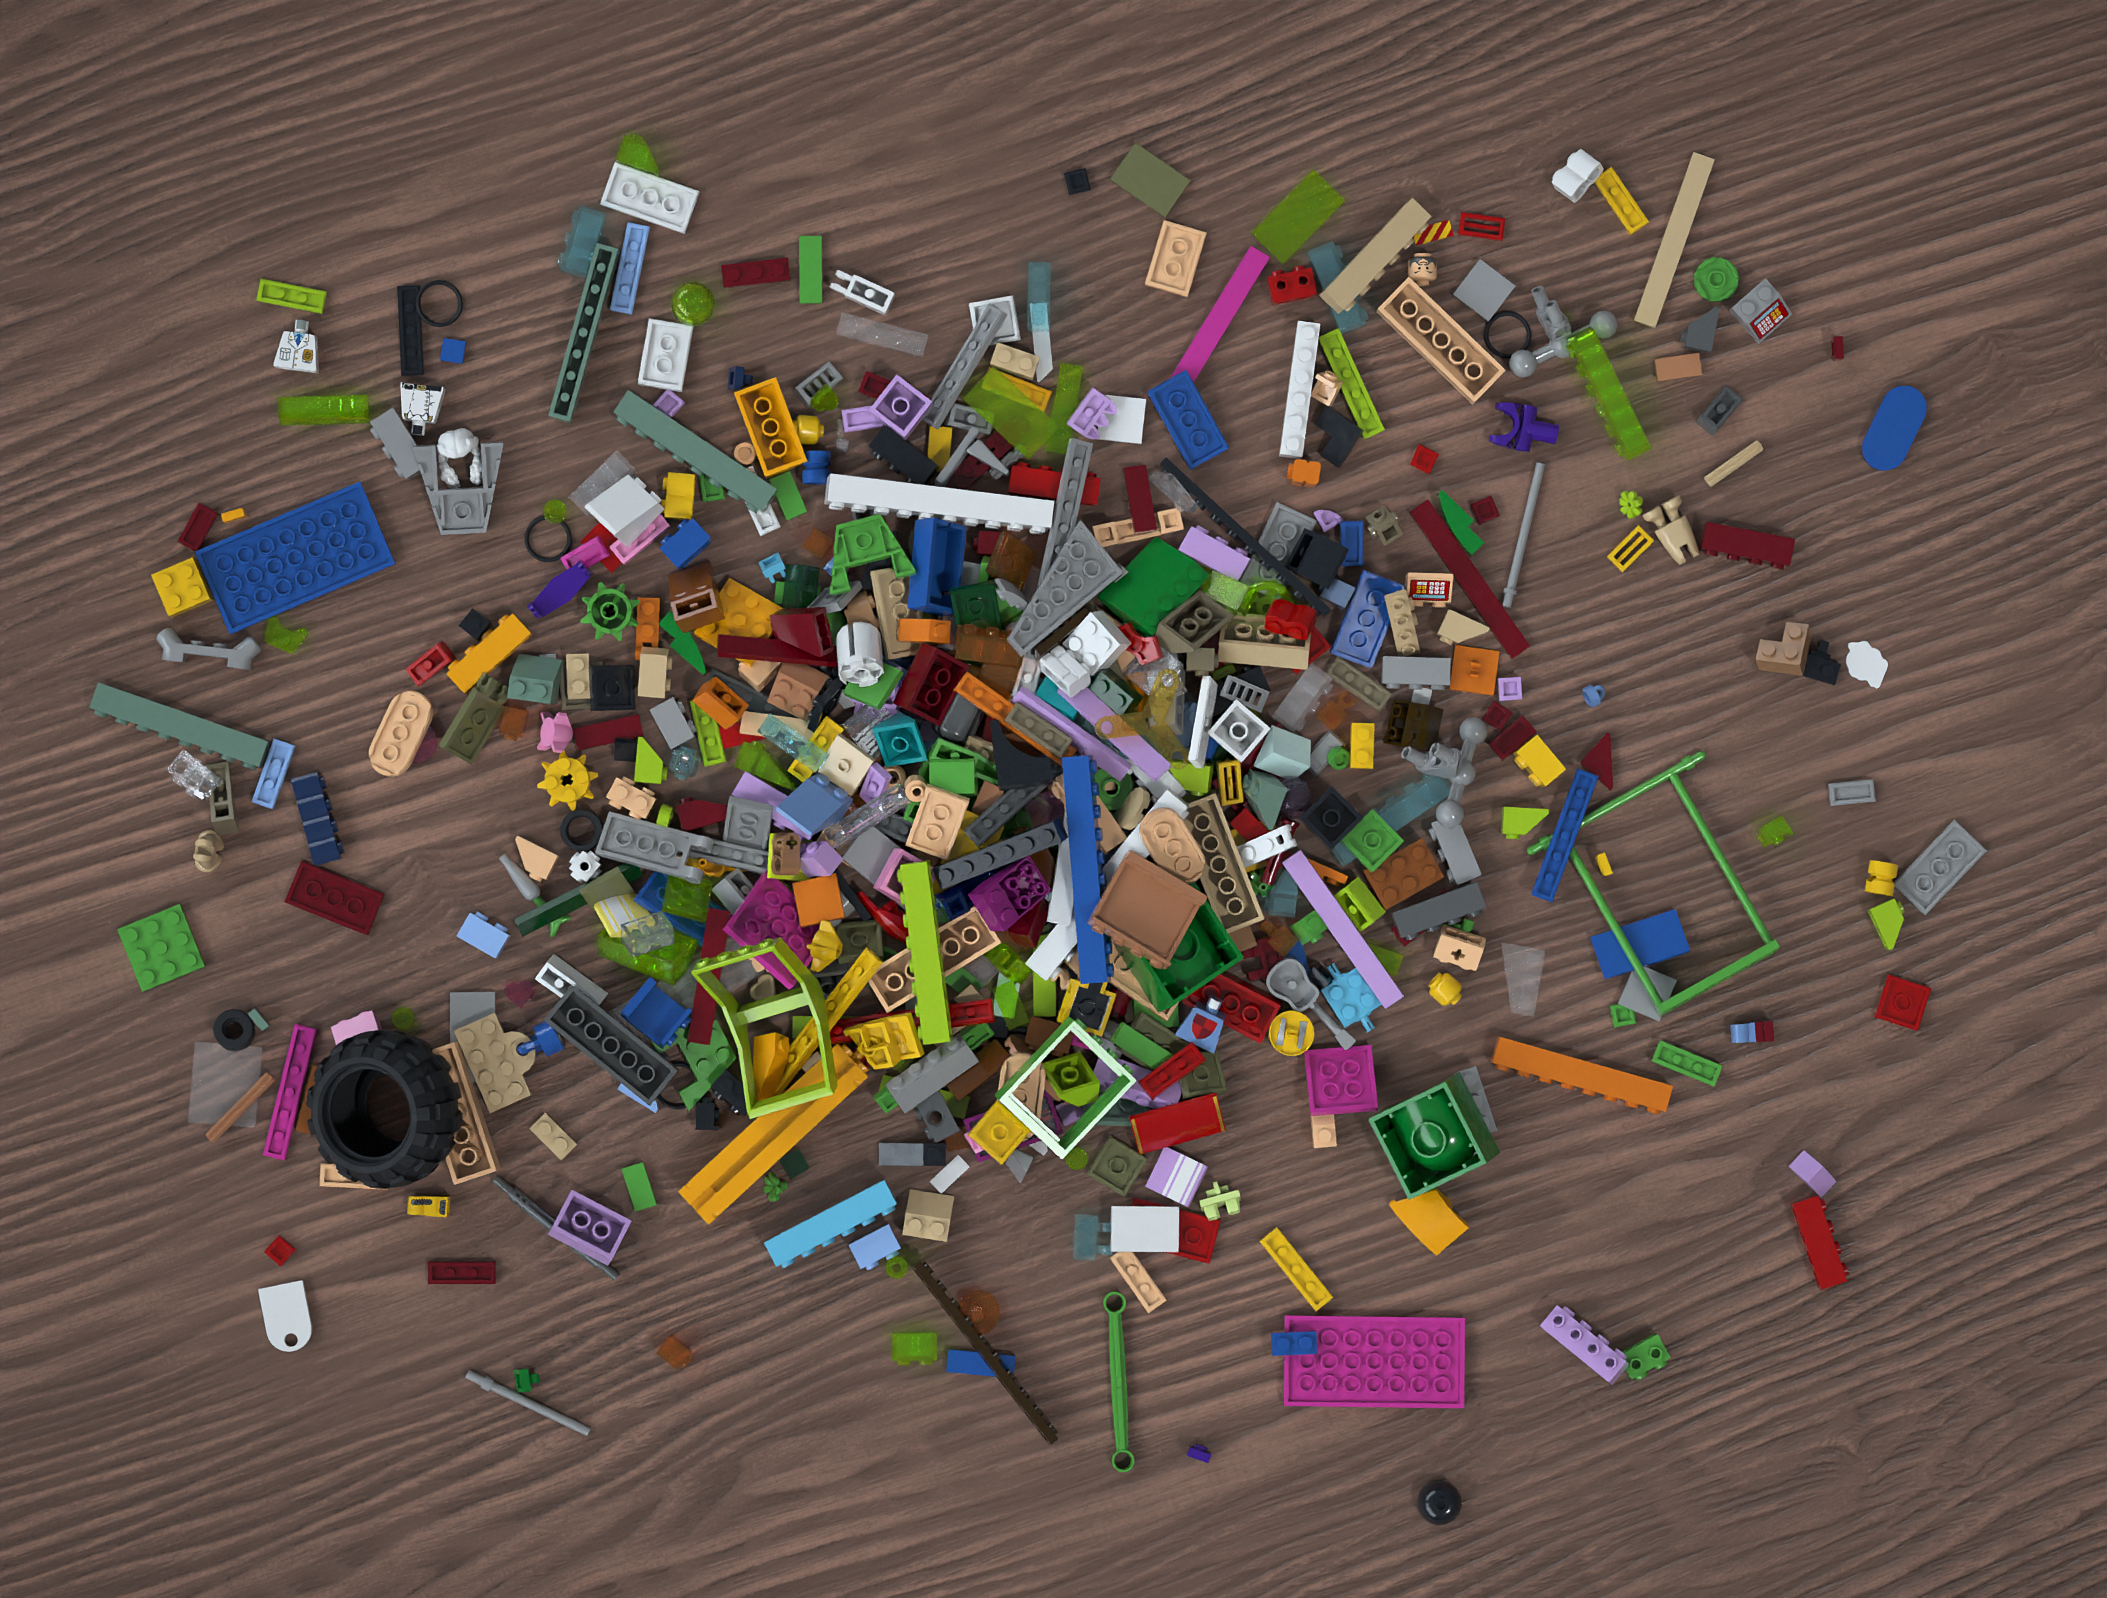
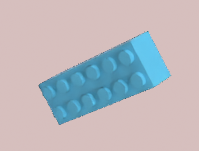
[764,1179,898,1268]

